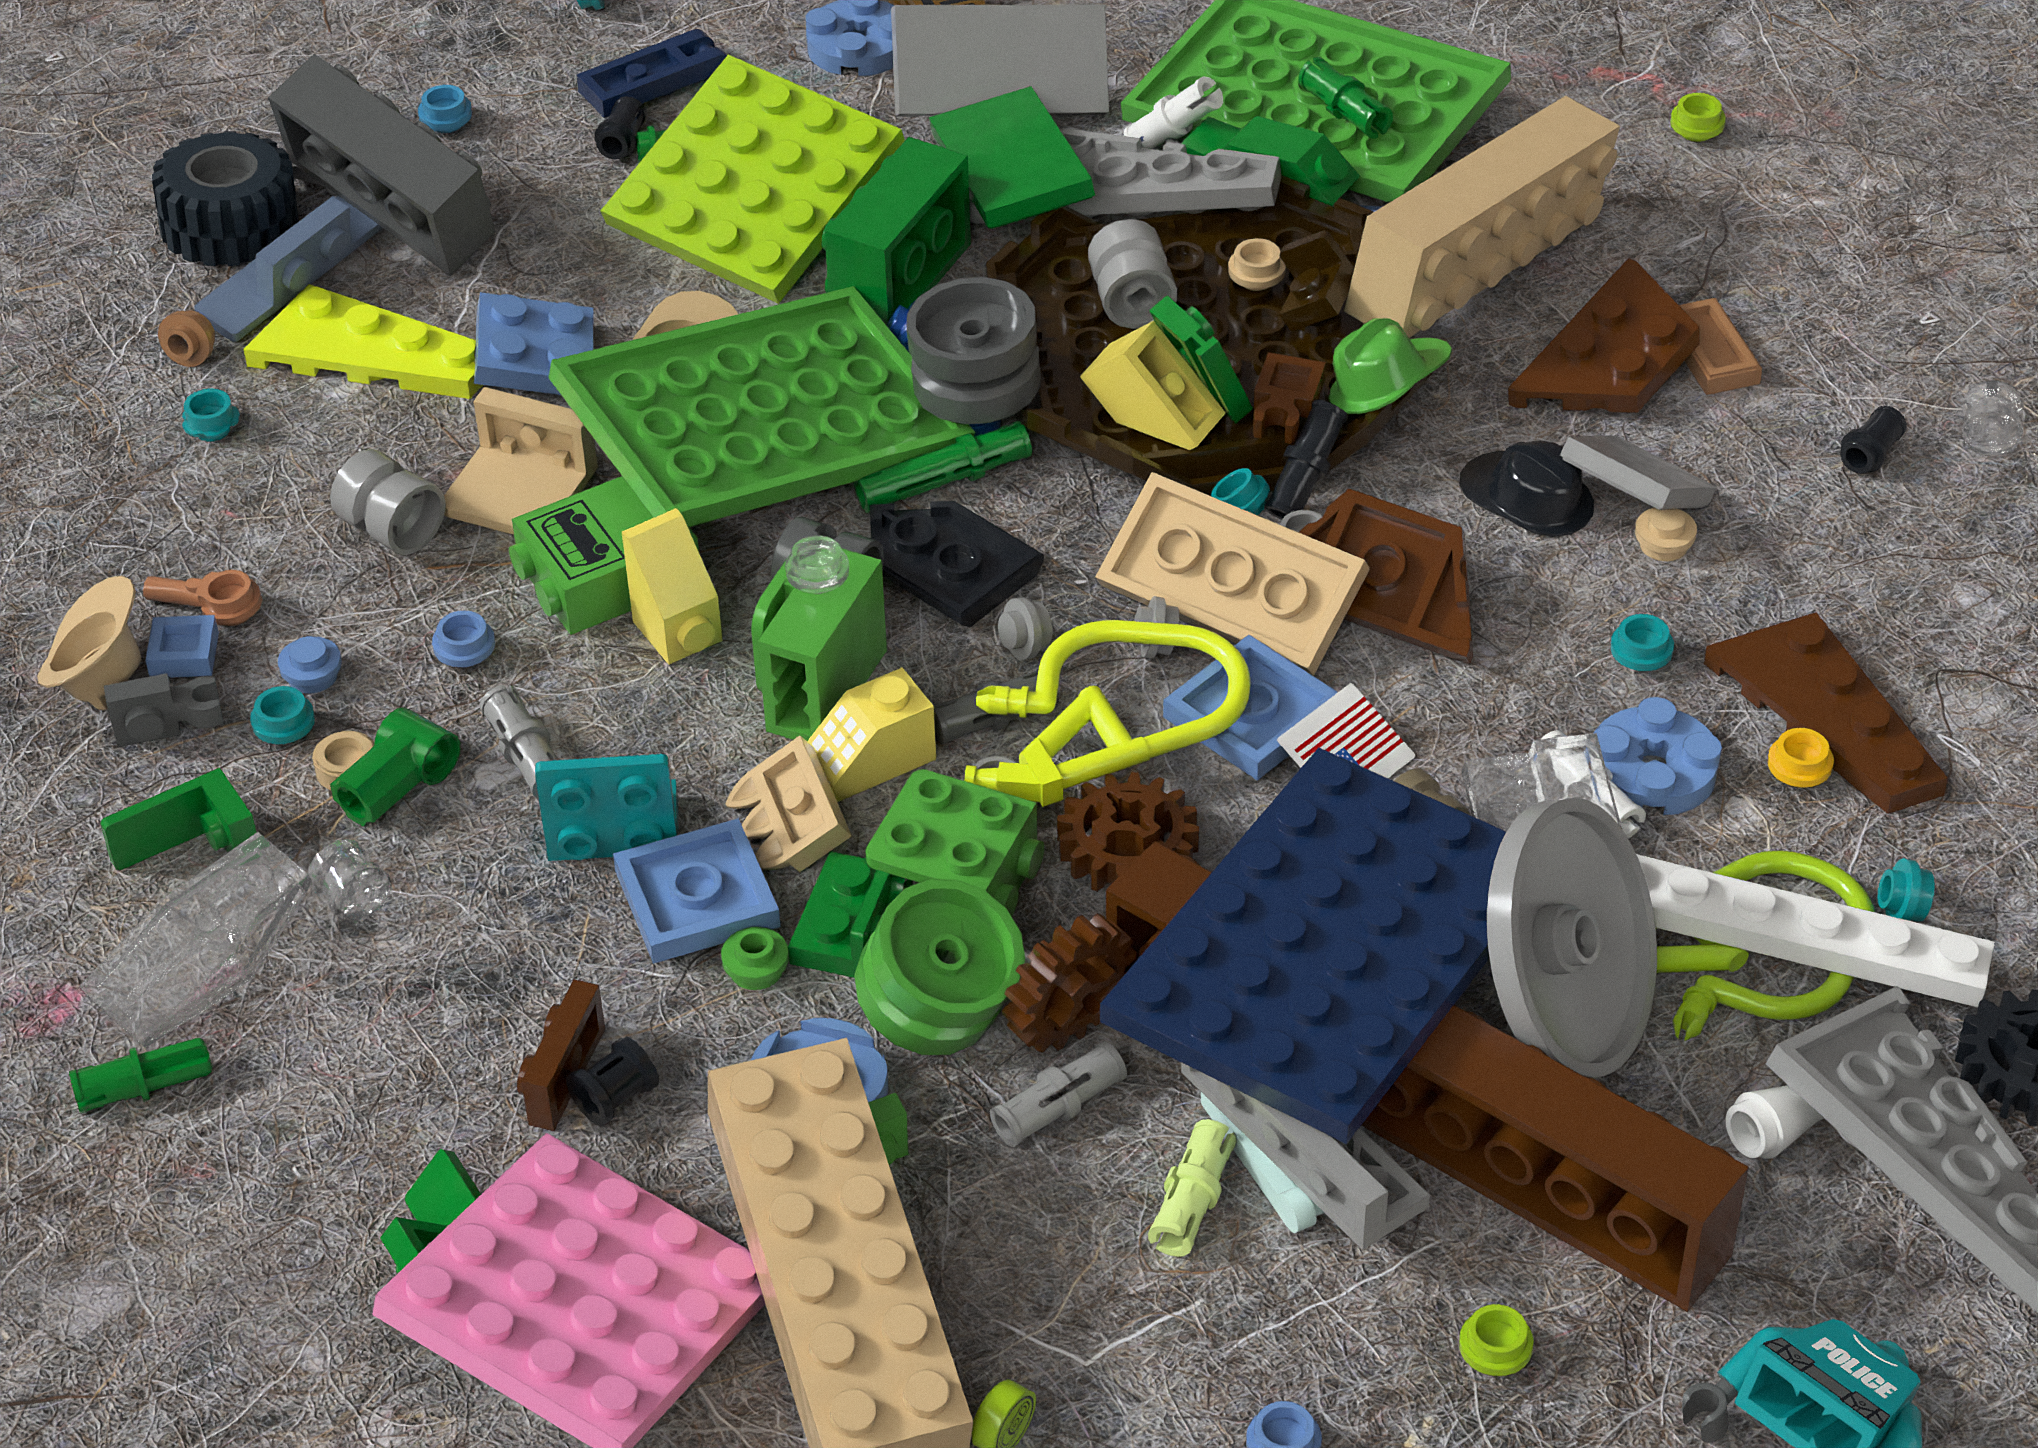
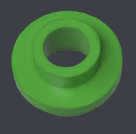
[721,927,789,990]

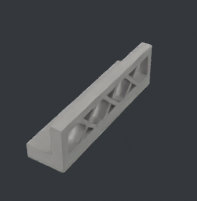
[1181,1063,1430,1250]

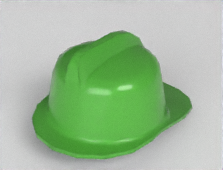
[1329,318,1452,414]

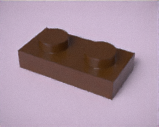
[517,979,605,1131]

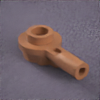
[143,570,263,626]

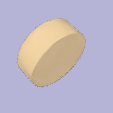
[312,731,374,790]

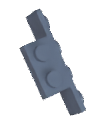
[194,196,383,342]

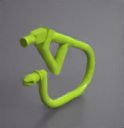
[1656,851,1875,1041]

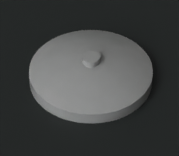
[1487,798,1657,1077]

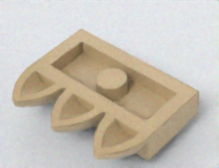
[725,736,852,873]

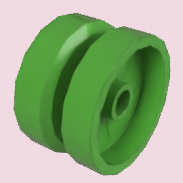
[854,879,1025,1055]

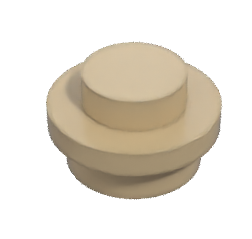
[1228,238,1286,291]
[1635,507,1697,561]

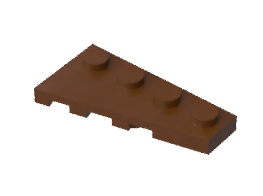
[1704,612,1948,814]

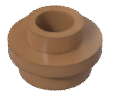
[158,310,215,367]

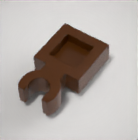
[1253,352,1326,444]

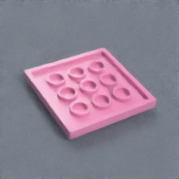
[372,1133,765,1448]

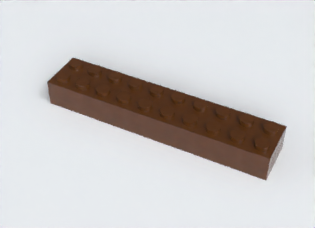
[1106,841,1749,1312]

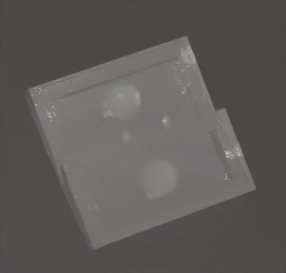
[1461,733,1622,832]

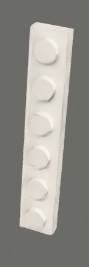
[1636,854,1995,1007]

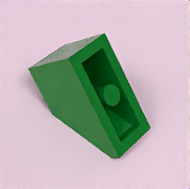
[1222,116,1360,206]

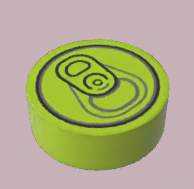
[971,1379,1036,1448]

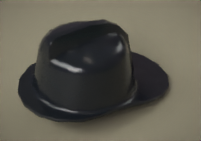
[1459,440,1594,537]

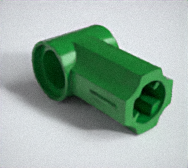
[330,707,461,827]

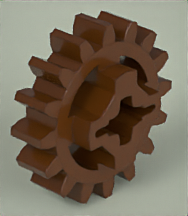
[1057,772,1199,892]
[1002,913,1137,1053]

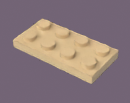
[1095,472,1370,676]

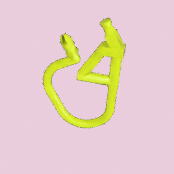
[964,620,1251,807]

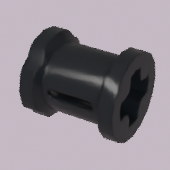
[566,1036,659,1126]

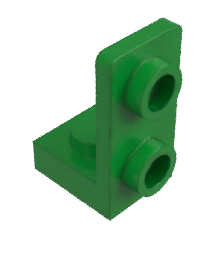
[100,768,263,870]

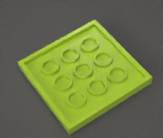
[600,54,905,304]

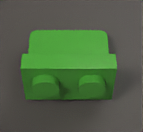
[865,769,1044,916]

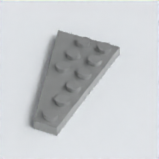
[969,128,1282,224]
[1765,986,2038,1313]

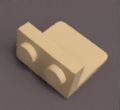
[444,387,598,535]

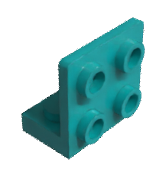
[535,754,678,861]

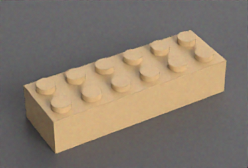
[1344,96,1620,338]
[708,1038,973,1448]

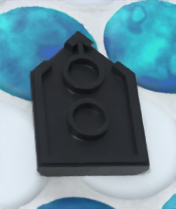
[870,501,1044,627]

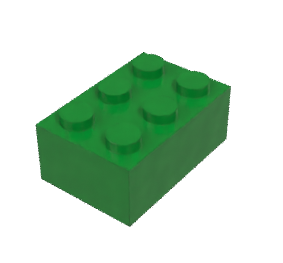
[822,137,971,325]

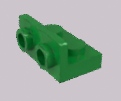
[788,851,913,978]

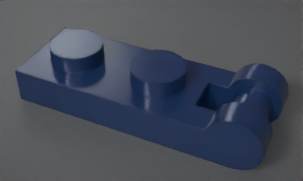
[576,29,727,118]

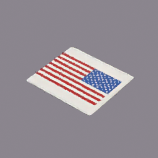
[1277,683,1415,778]

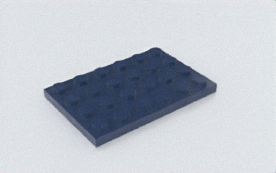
[1100,747,1506,1144]

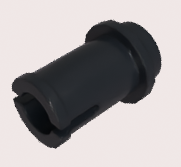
[594,96,646,160]
[1840,405,1907,474]

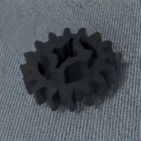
[1955,989,2038,1126]

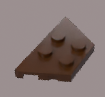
[1508,258,1700,413]
[1298,489,1473,665]

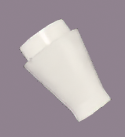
[1726,1086,1824,1159]

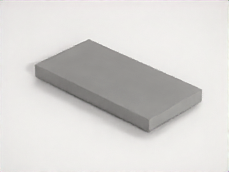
[891,5,1109,117]

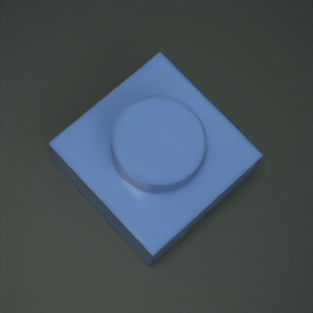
[145,615,219,678]

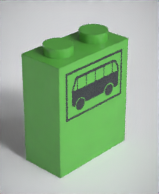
[509,476,699,635]

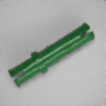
[854,421,1032,513]

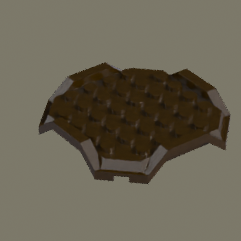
[986,175,1432,496]

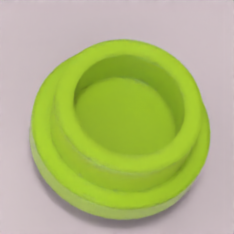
[1670,93,1726,142]
[1459,1304,1534,1376]

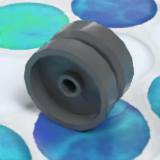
[907,277,1041,424]

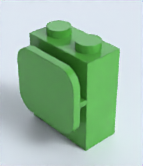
[751,544,887,741]

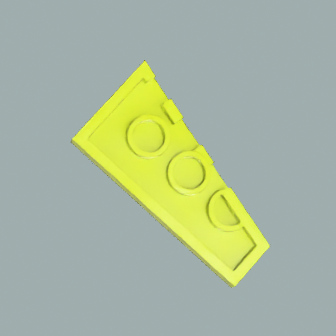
[243,284,483,399]

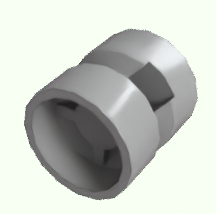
[1088,219,1177,329]
[330,449,446,555]

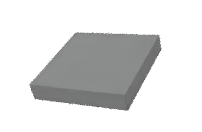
[1560,436,1717,510]

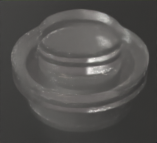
[785,535,849,594]

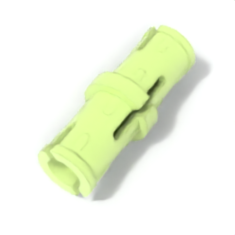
[1148,1119,1237,1257]

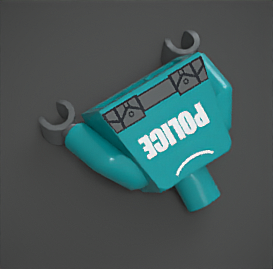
[1682,1319,1923,1448]

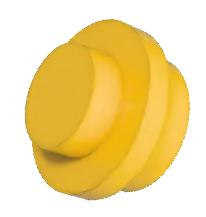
[1767,728,1834,788]

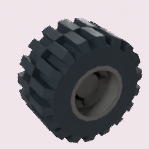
[152,131,299,266]

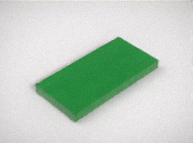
[929,86,1096,229]

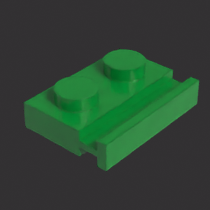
[1149,295,1253,424]

